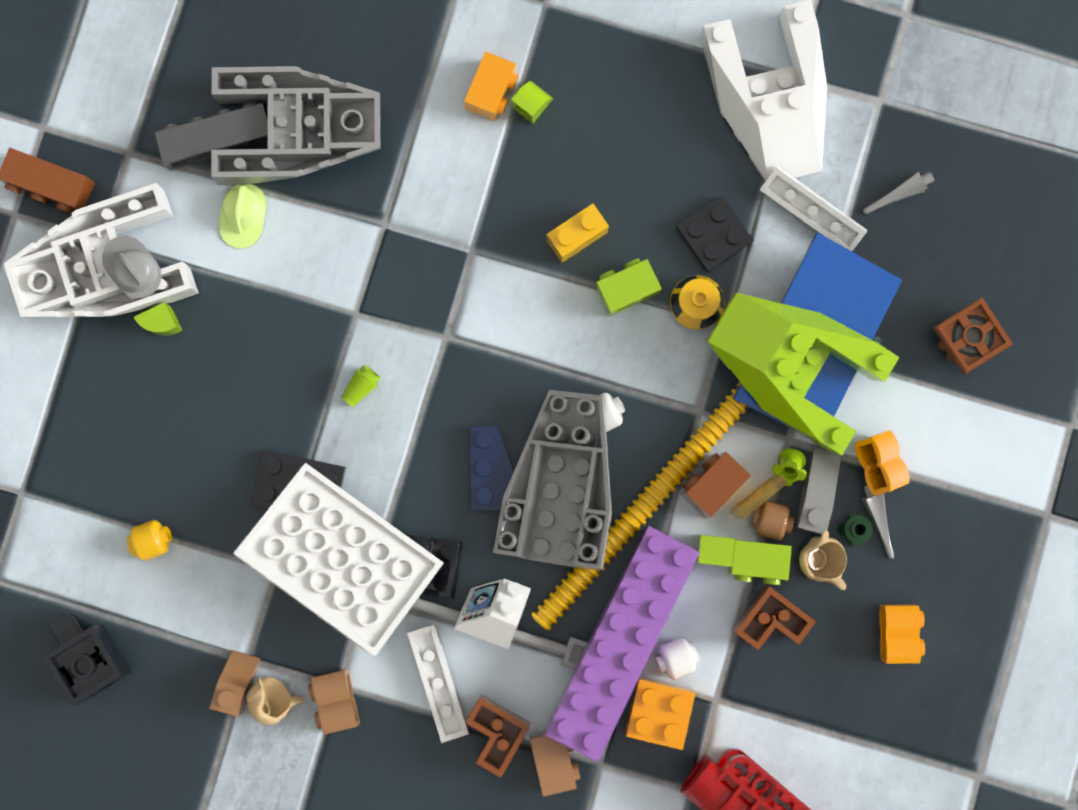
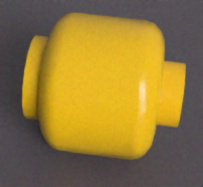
[127,520,172,561]

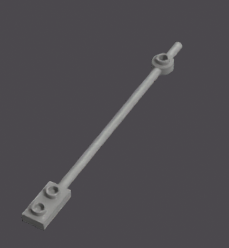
[411,598,588,669]

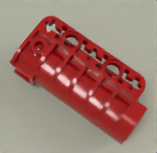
[680,748,811,810]

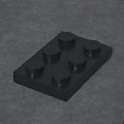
[250,450,346,508]

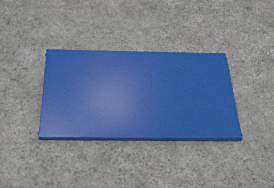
[733,233,902,431]

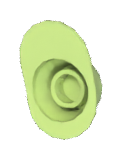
[219,184,266,249]

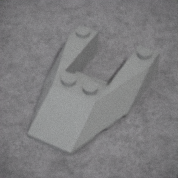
[211,66,381,185]

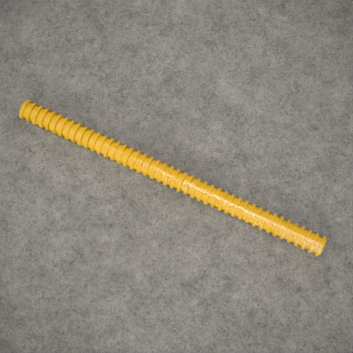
[531,382,750,631]

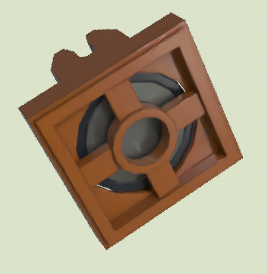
[933,297,1013,375]

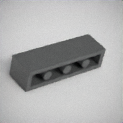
[155,102,268,170]

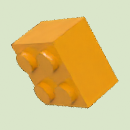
[624,677,695,750]

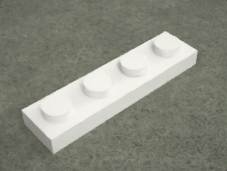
[760,166,868,251]
[407,624,469,743]

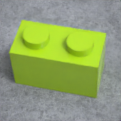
[596,258,662,316]
[728,540,792,585]

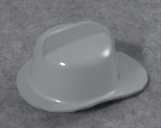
[102,236,162,298]

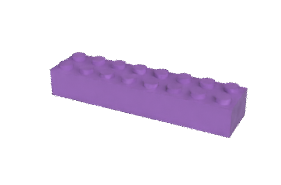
[543,526,700,762]

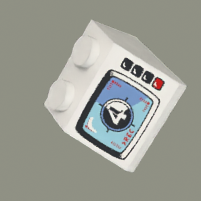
[454,578,531,650]

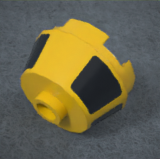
[670,275,725,330]

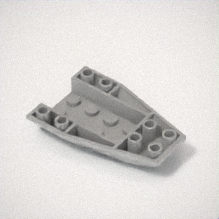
[493,390,612,570]

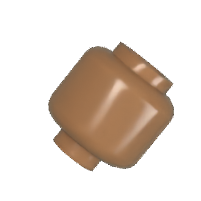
[751,501,795,541]

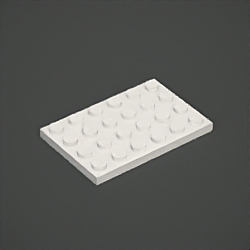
[234,463,443,657]

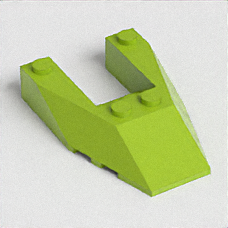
[706,293,899,455]

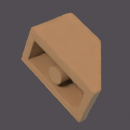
[209,650,260,717]

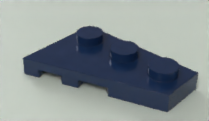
[470,426,514,511]

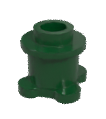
[837,513,873,546]

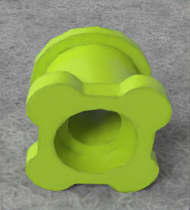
[772,448,806,486]

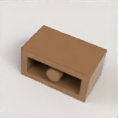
[530,733,581,797]

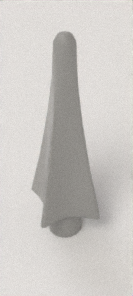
[863,171,934,214]
[861,485,894,559]

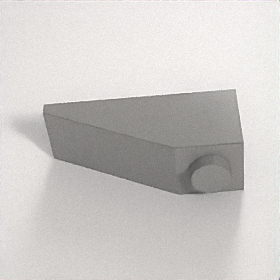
[793,447,842,535]

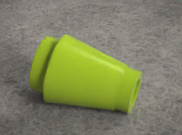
[341,364,381,407]

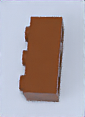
[0,147,95,214]

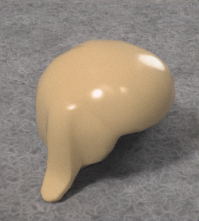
[799,531,847,590]
[246,677,305,726]

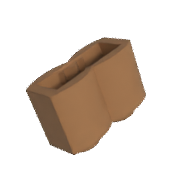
[308,669,360,735]

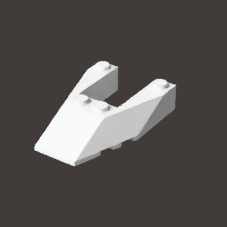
[700,0,827,181]
[4,183,199,318]

